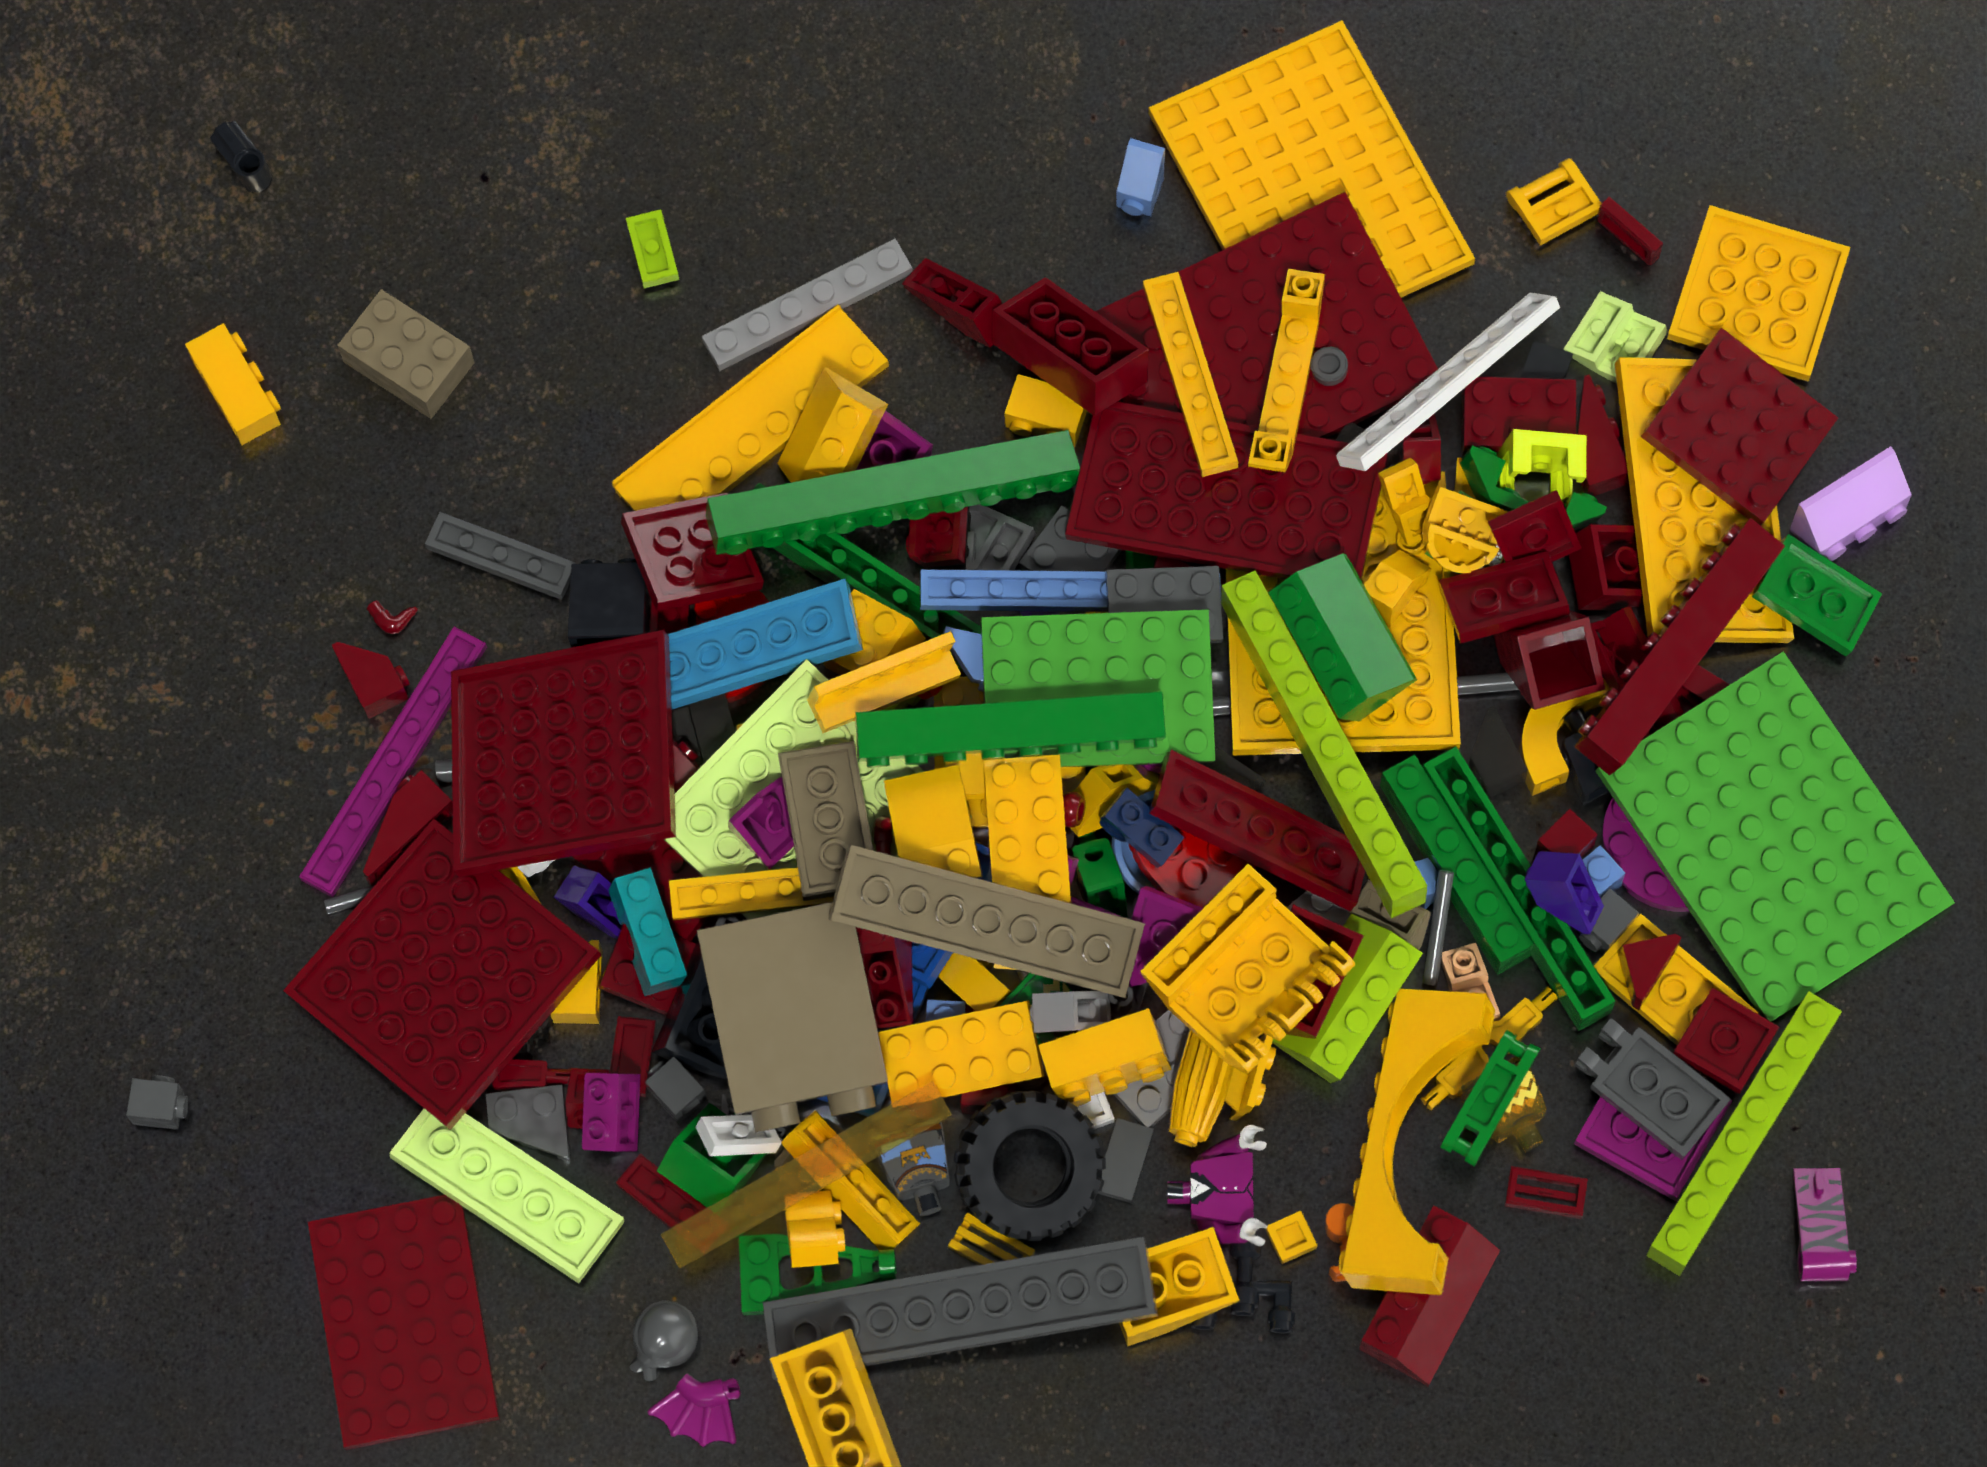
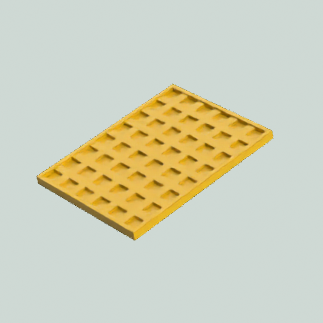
[1149,20,1475,298]

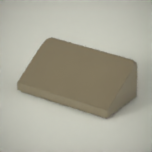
[1349,880,1431,950]

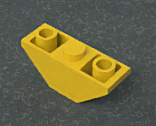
[1070,765,1159,837]

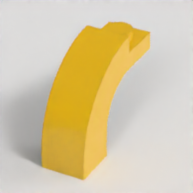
[1519,678,1609,796]

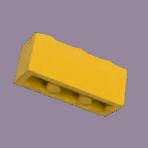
[185,323,281,445]

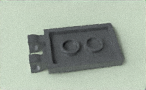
[1574,1018,1731,1160]

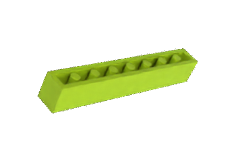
[1646,991,1842,1276]

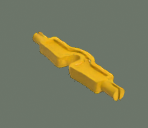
[1421,987,1558,1111]

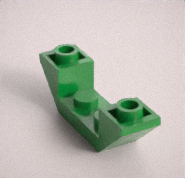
[1460,445,1607,531]

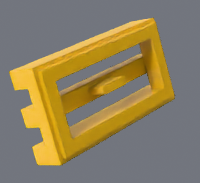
[948,1212,1035,1265]

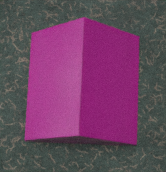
[856,410,933,470]

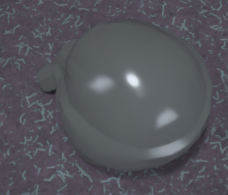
[630,1300,698,1382]

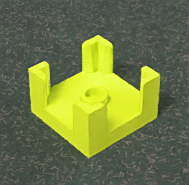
[1496,429,1587,502]

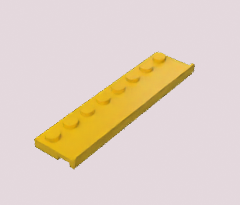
[612,304,889,511]

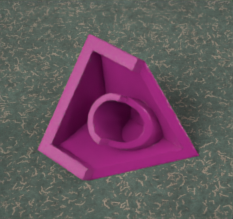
[728,776,794,869]

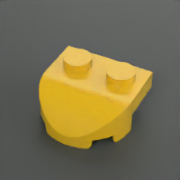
[1422,485,1509,573]

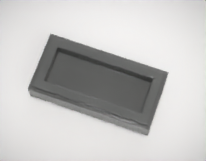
[1097,1118,1154,1204]

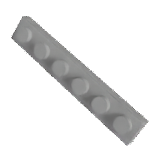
[702,239,913,371]

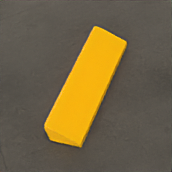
[782,1110,920,1250]

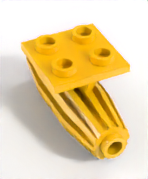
[1169,1029,1276,1147]

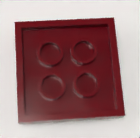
[621,492,764,611]

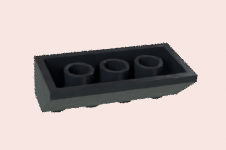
[651,914,745,1079]

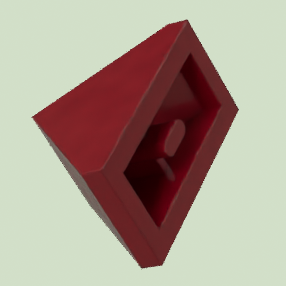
[1619,934,1682,1010]

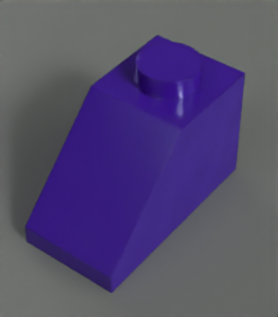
[1525,851,1604,934]
[554,866,622,939]

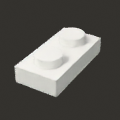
[696,1115,782,1156]

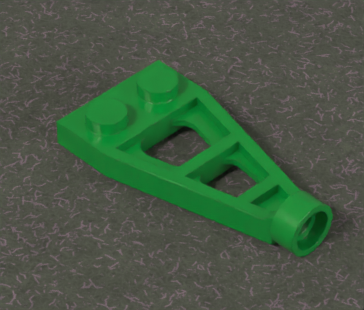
[739,1234,897,1315]

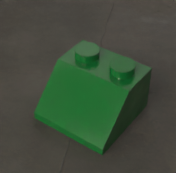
[657,1103,768,1215]

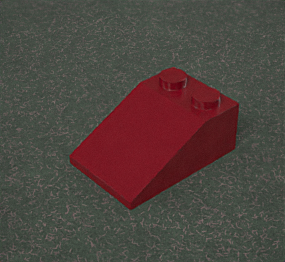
[1569,524,1644,611]

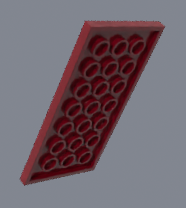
[1065,401,1388,581]

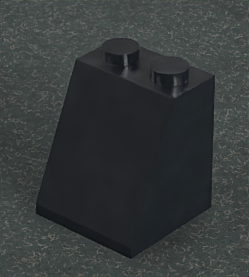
[568,558,649,648]

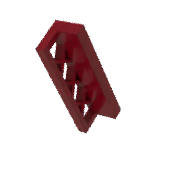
[1590,606,1684,741]

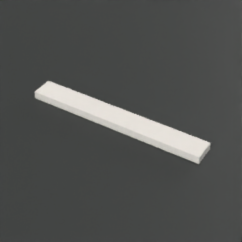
[1336,293,1560,471]

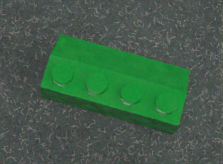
[1268,554,1417,721]

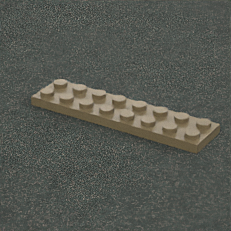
[828,844,1145,998]

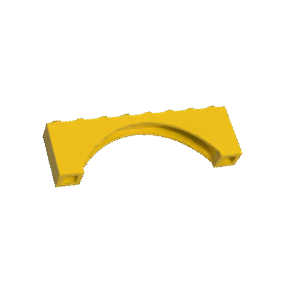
[1339,989,1495,1295]

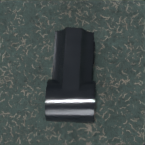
[209,120,272,193]

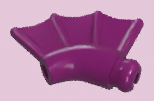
[648,1373,741,1447]

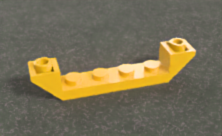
[1248,269,1325,472]

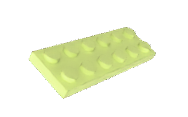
[390,1109,624,1283]

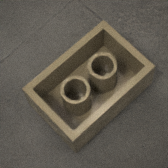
[337,289,475,419]

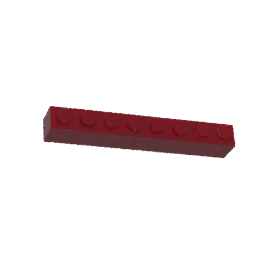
[1574,518,1785,776]

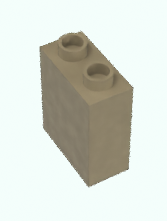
[697,902,888,1132]

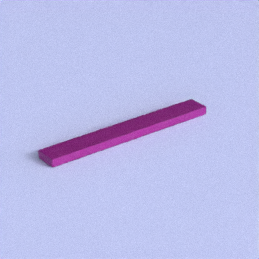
[299,626,487,898]

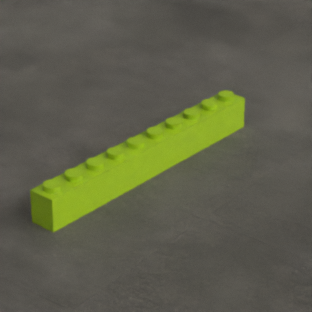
[1221,570,1428,918]

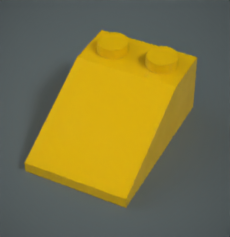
[884,764,983,878]
[1119,1227,1239,1346]

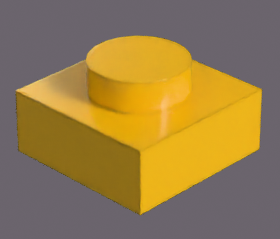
[1265,1211,1318,1264]

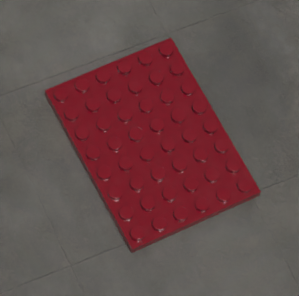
[1095,192,1438,439]

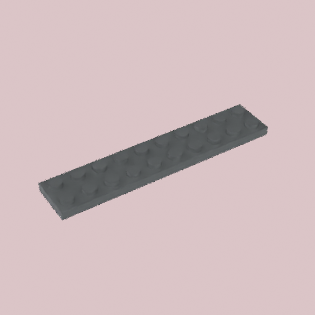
[763,1237,1158,1381]

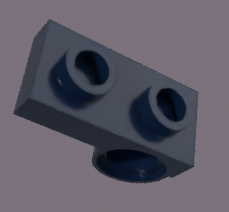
[1099,788,1184,868]

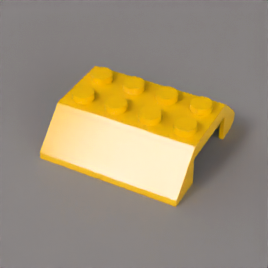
[1140,864,1356,1074]

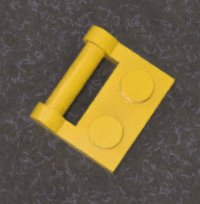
[1506,158,1602,246]

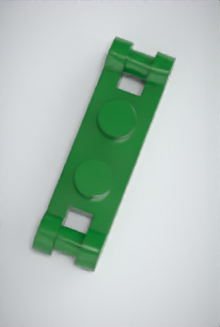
[1440,1030,1541,1167]

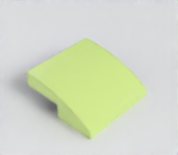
[1564,291,1668,384]

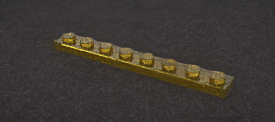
[661,1081,952,1269]

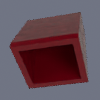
[1494,610,1606,710]

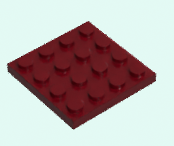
[1640,328,1838,526]

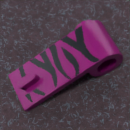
[1793,1168,1857,1281]

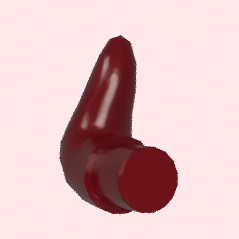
[367,600,418,634]
[873,816,892,855]

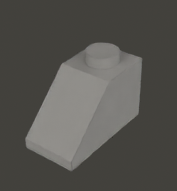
[1030,991,1111,1033]

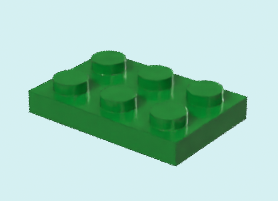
[1752,534,1882,657]

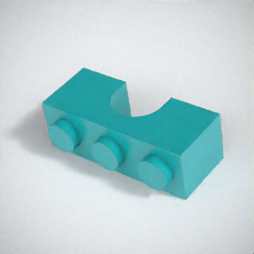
[608,868,687,996]

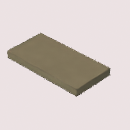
[778,741,873,901]

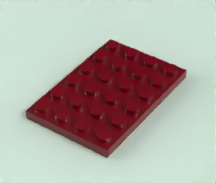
[308,1195,500,1450]

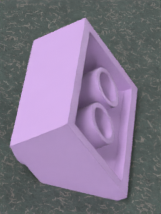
[1790,446,1912,561]

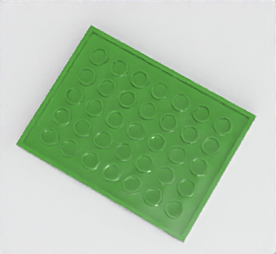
[1596,651,1955,1022]

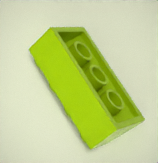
[1272,914,1423,1083]

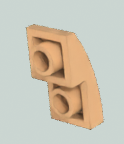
[1441,943,1500,1021]

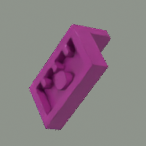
[582,1073,640,1152]

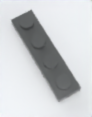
[425,512,576,600]

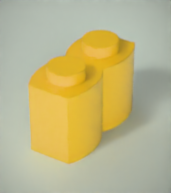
[784,1190,845,1268]

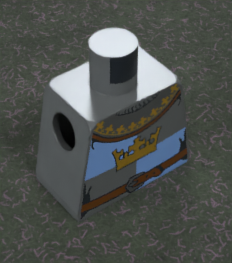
[870,1117,950,1216]

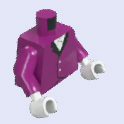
[1167,1125,1268,1246]

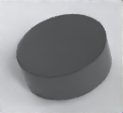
[1311,347,1348,386]

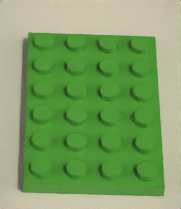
[981,609,1216,767]

